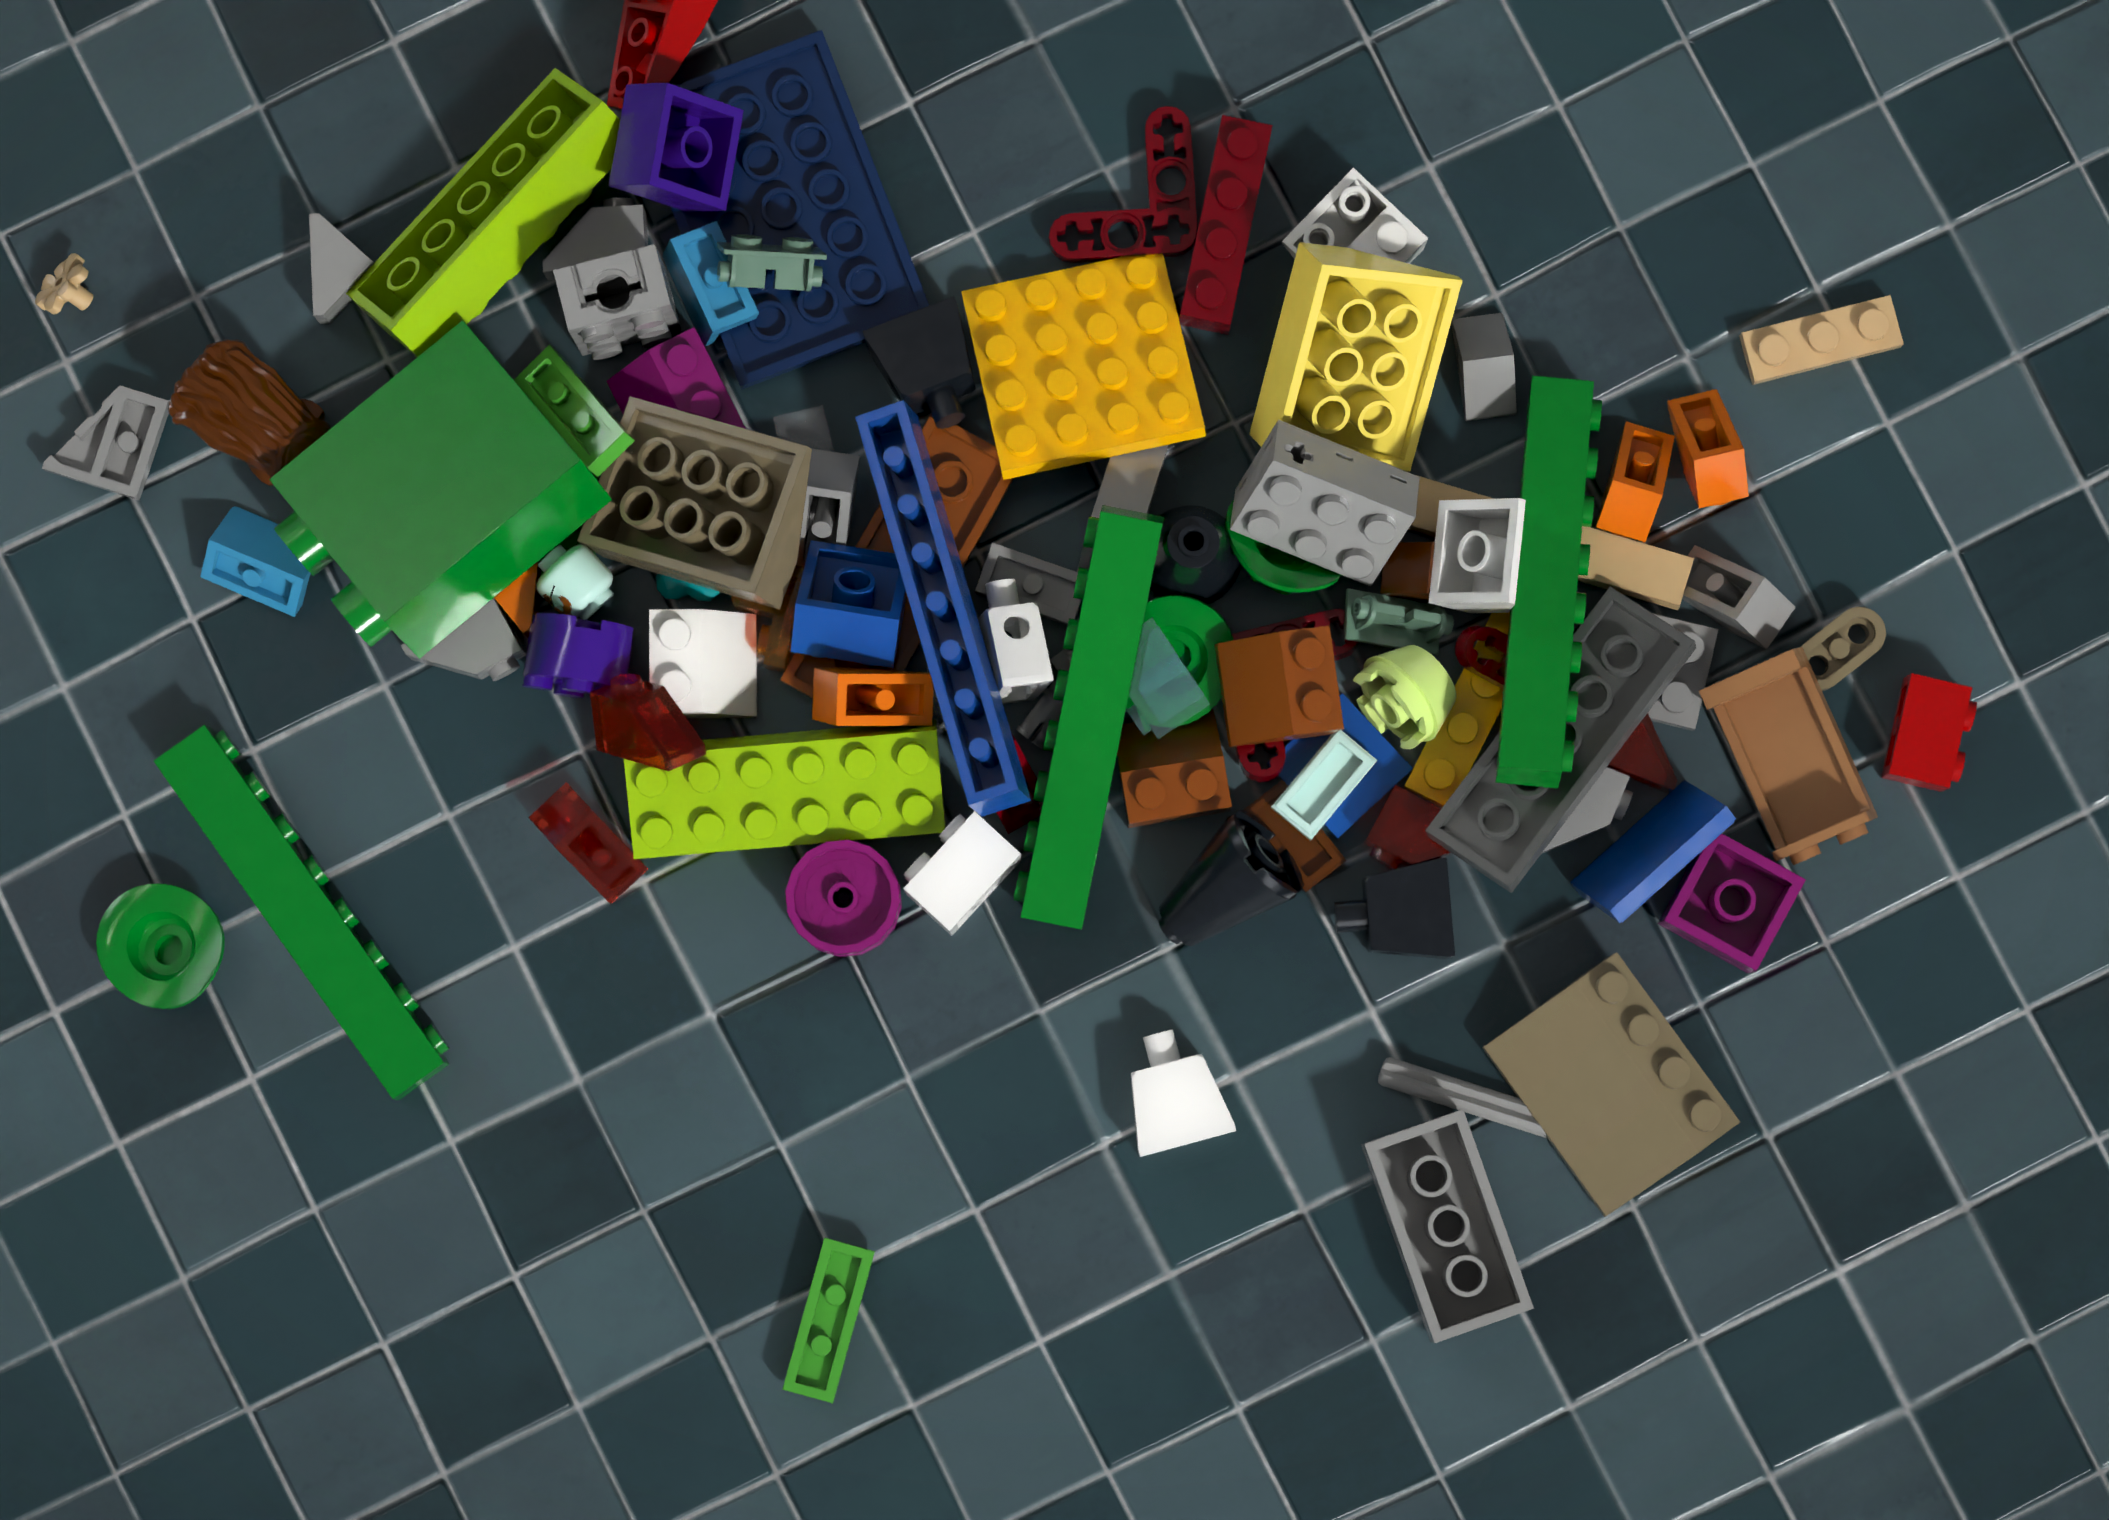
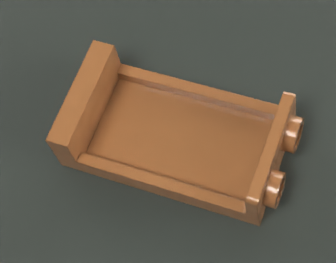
[1699,647,1878,865]

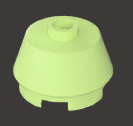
[1353,645,1456,749]

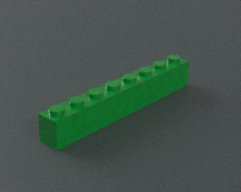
[1495,375,1602,789]
[1014,505,1164,930]
[154,725,450,1100]

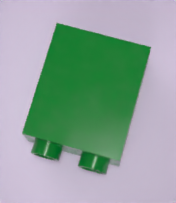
[269,320,612,659]

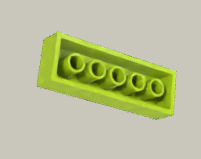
[346,68,620,357]
[623,720,946,859]

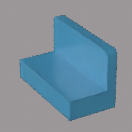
[662,221,759,347]
[200,506,311,617]

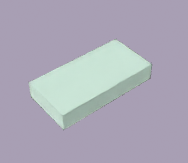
[1271,730,1377,841]

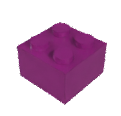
[1657,834,1806,974]

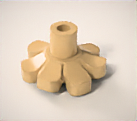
[35,253,94,315]

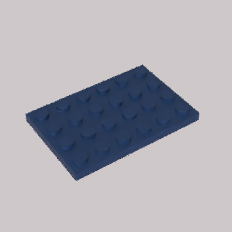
[671,30,929,390]

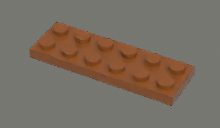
[780,414,1014,699]

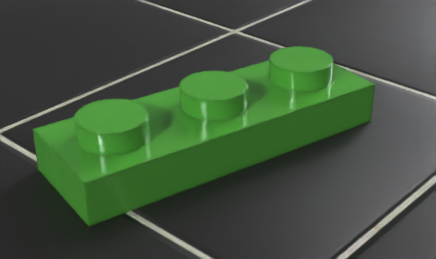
[514,344,635,477]
[782,1237,875,1403]

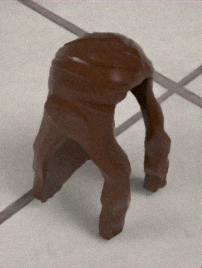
[168,339,331,486]

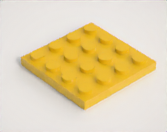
[961,254,1206,480]

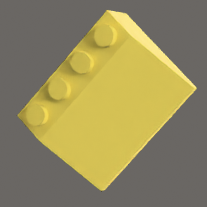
[1249,242,1463,472]

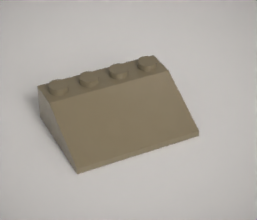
[577,396,812,610]
[1482,952,1740,1217]

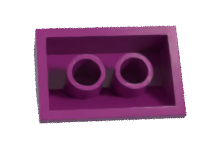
[606,327,746,429]

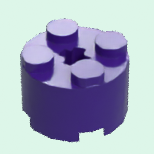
[522,613,634,702]

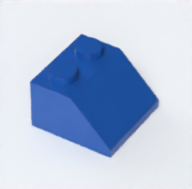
[791,540,907,668]

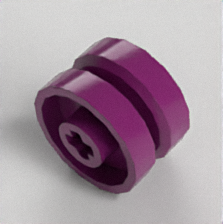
[785,840,902,957]

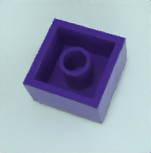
[608,83,744,212]

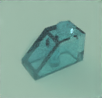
[1127,617,1210,739]

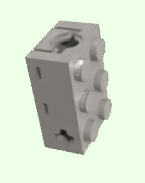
[553,244,682,360]
[1230,419,1420,586]

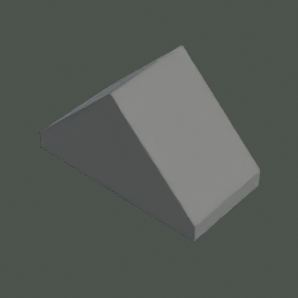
[309,213,374,324]
[1451,313,1517,421]

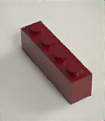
[1179,115,1273,335]

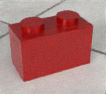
[1881,673,1977,792]

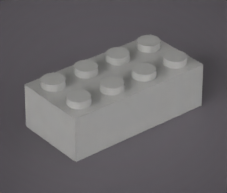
[1361,1109,1534,1343]

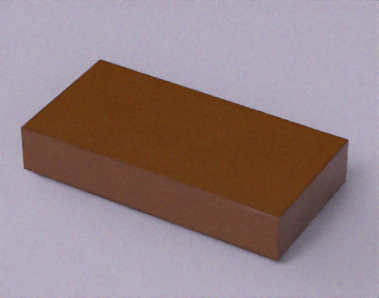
[1243,780,1347,893]

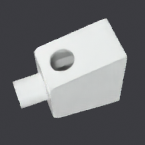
[978,579,1054,704]
[1131,1029,1236,1157]

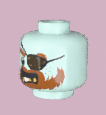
[536,544,614,620]

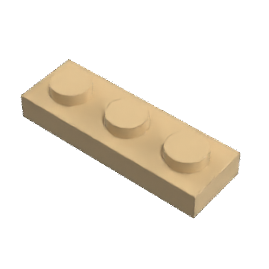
[1739,295,1904,385]

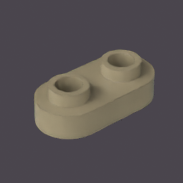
[1800,607,1886,691]

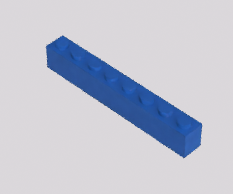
[855,400,1031,817]

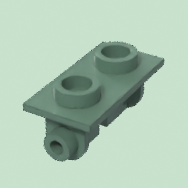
[717,234,827,292]
[1344,588,1454,656]

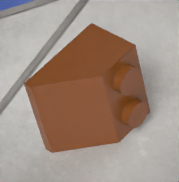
[1215,626,1344,747]
[1116,709,1232,828]

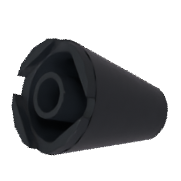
[1150,505,1241,604]
[1159,810,1304,946]

